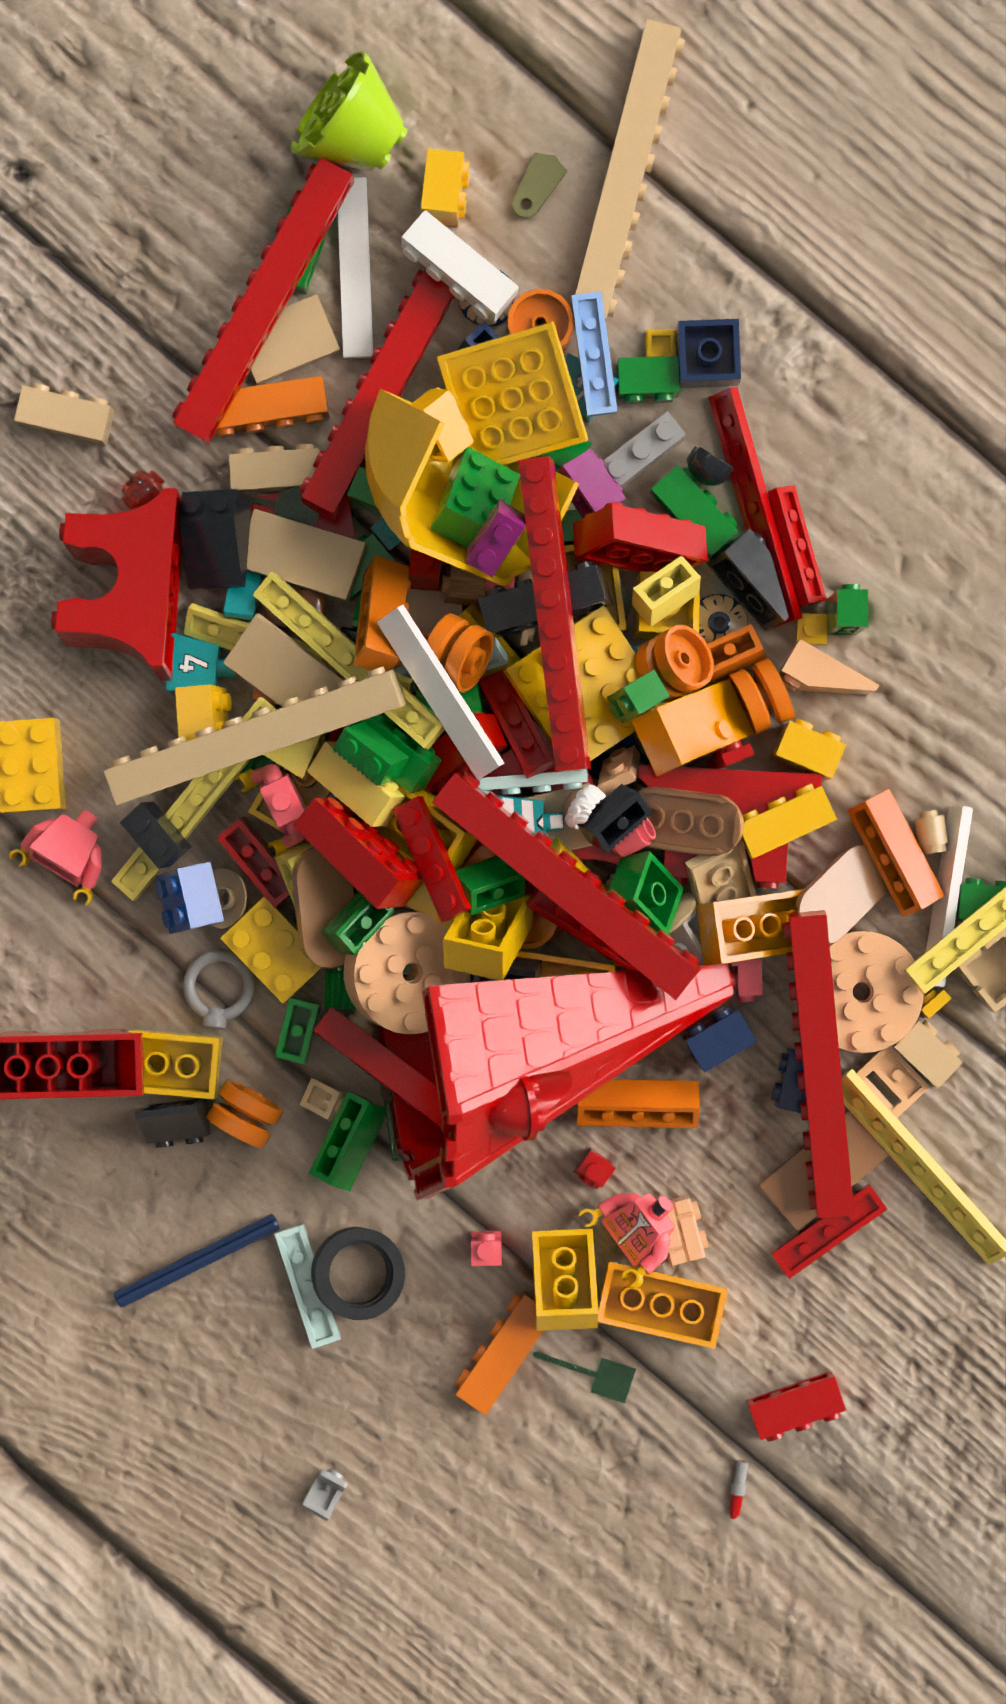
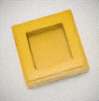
[645,330,676,357]

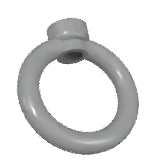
[183,950,255,1029]

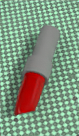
[730,1460,749,1519]

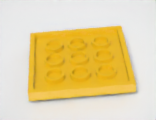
[437,321,588,465]
[503,605,667,761]

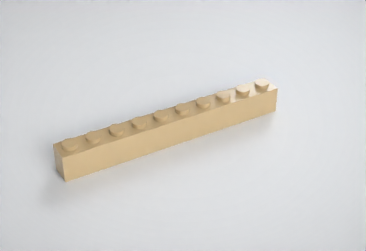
[571,19,685,321]
[104,666,407,805]

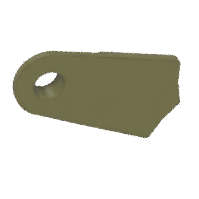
[512,152,567,218]

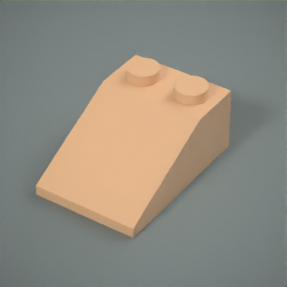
[778,639,879,695]

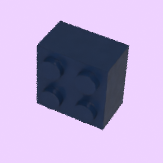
[676,319,741,388]
[682,1006,757,1073]

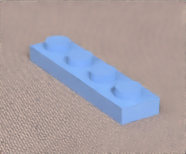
[571,291,617,417]

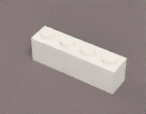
[401,210,519,323]

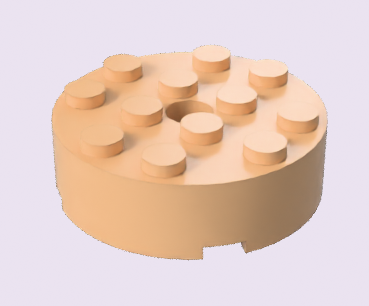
[343,909,471,1034]
[829,931,924,1053]

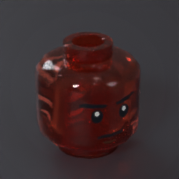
[121,470,165,510]

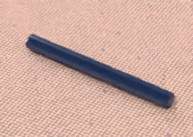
[114,1214,280,1307]

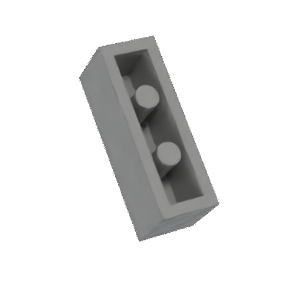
[603,411,686,488]

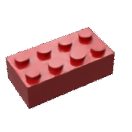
[573,502,708,573]
[293,797,424,909]

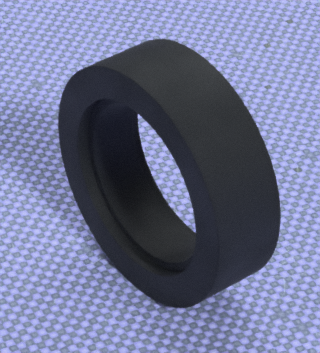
[311,1227,405,1320]

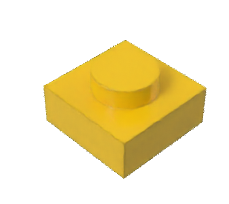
[796,613,828,645]
[920,989,952,1019]

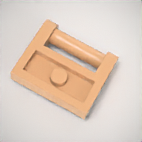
[855,1046,930,1118]

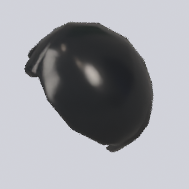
[687,446,734,486]

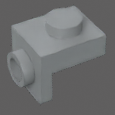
[301,1469,348,1521]

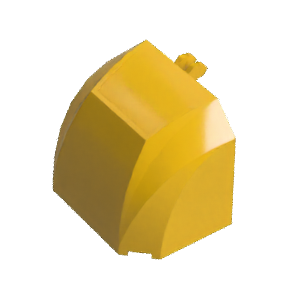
[365,387,579,586]

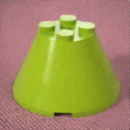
[291,51,408,171]

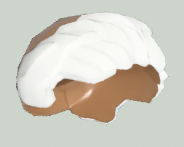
[563,784,606,830]

